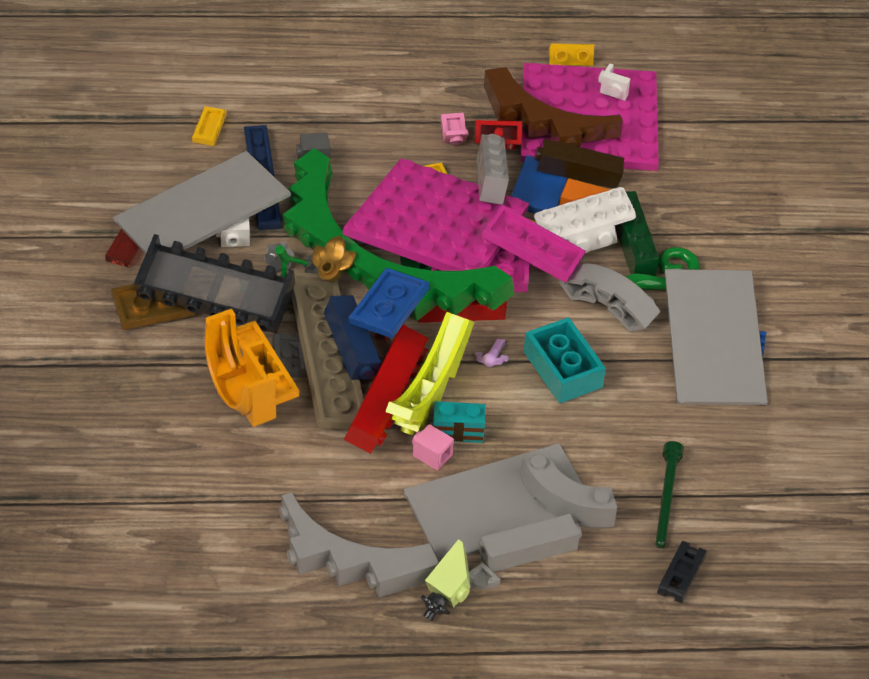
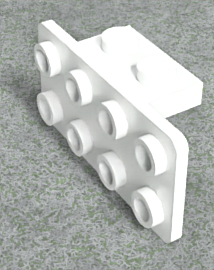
[534,187,636,253]

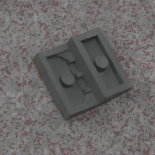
[272,333,308,378]

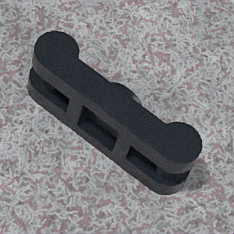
[657,541,707,604]

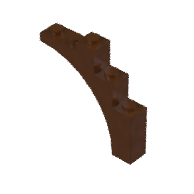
[484,67,623,147]

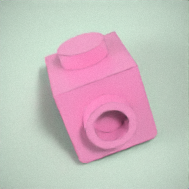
[440,113,468,145]

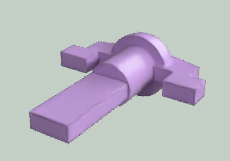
[475,339,509,367]

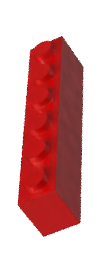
[343,324,429,454]

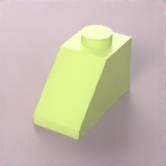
[425,539,470,608]

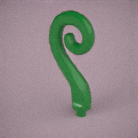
[625,247,700,291]

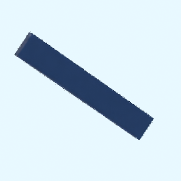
[244,125,282,231]

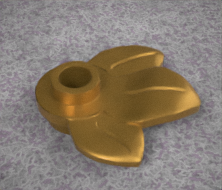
[312,236,357,282]

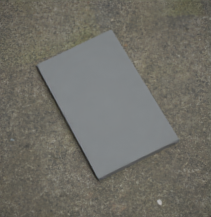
[113,151,291,254]
[665,269,768,405]
[403,443,582,562]

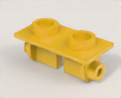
[548,43,594,66]

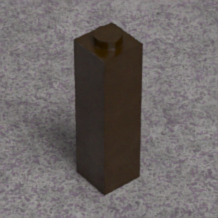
[534,139,624,189]

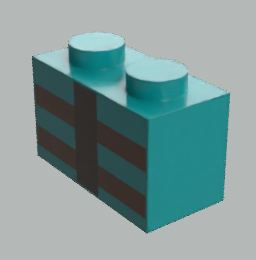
[433,401,486,443]

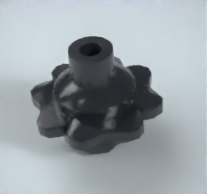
[421,592,451,621]

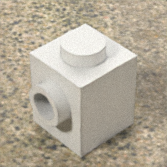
[216,217,250,247]

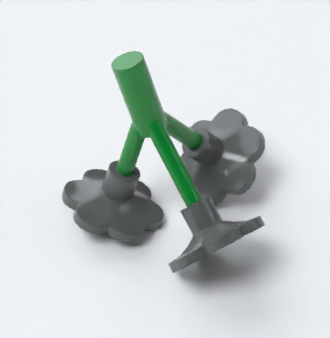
[264,242,318,278]

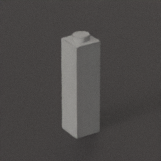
[479,514,582,572]

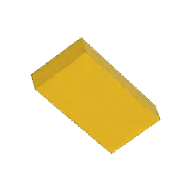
[192,106,227,146]

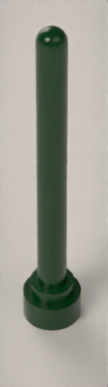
[655,441,684,548]

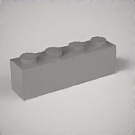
[476,134,509,205]

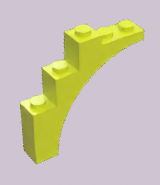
[386,312,474,436]

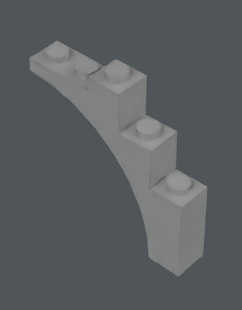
[279,493,439,598]

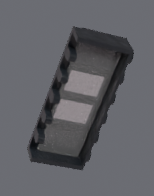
[134,234,296,334]

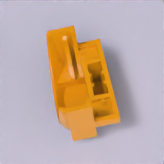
[204,309,299,427]

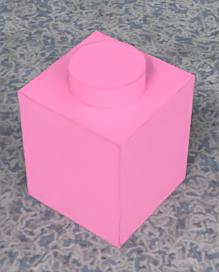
[412,424,454,471]

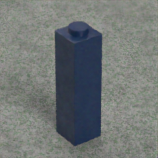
[324,295,381,380]

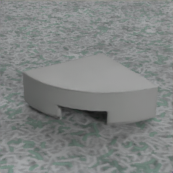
[469,562,501,589]

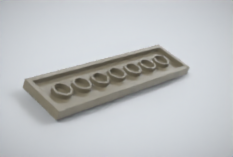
[291,272,363,430]

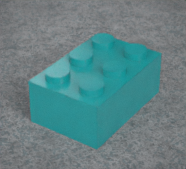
[523,317,606,404]

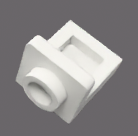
[598,63,631,101]

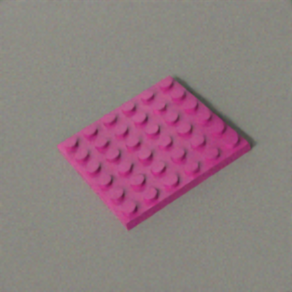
[520,63,659,171]
[343,158,529,271]

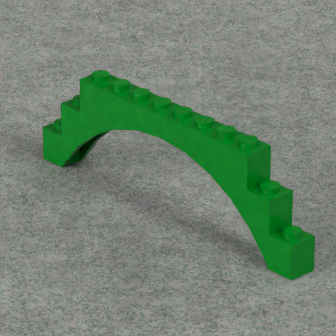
[283,148,514,321]

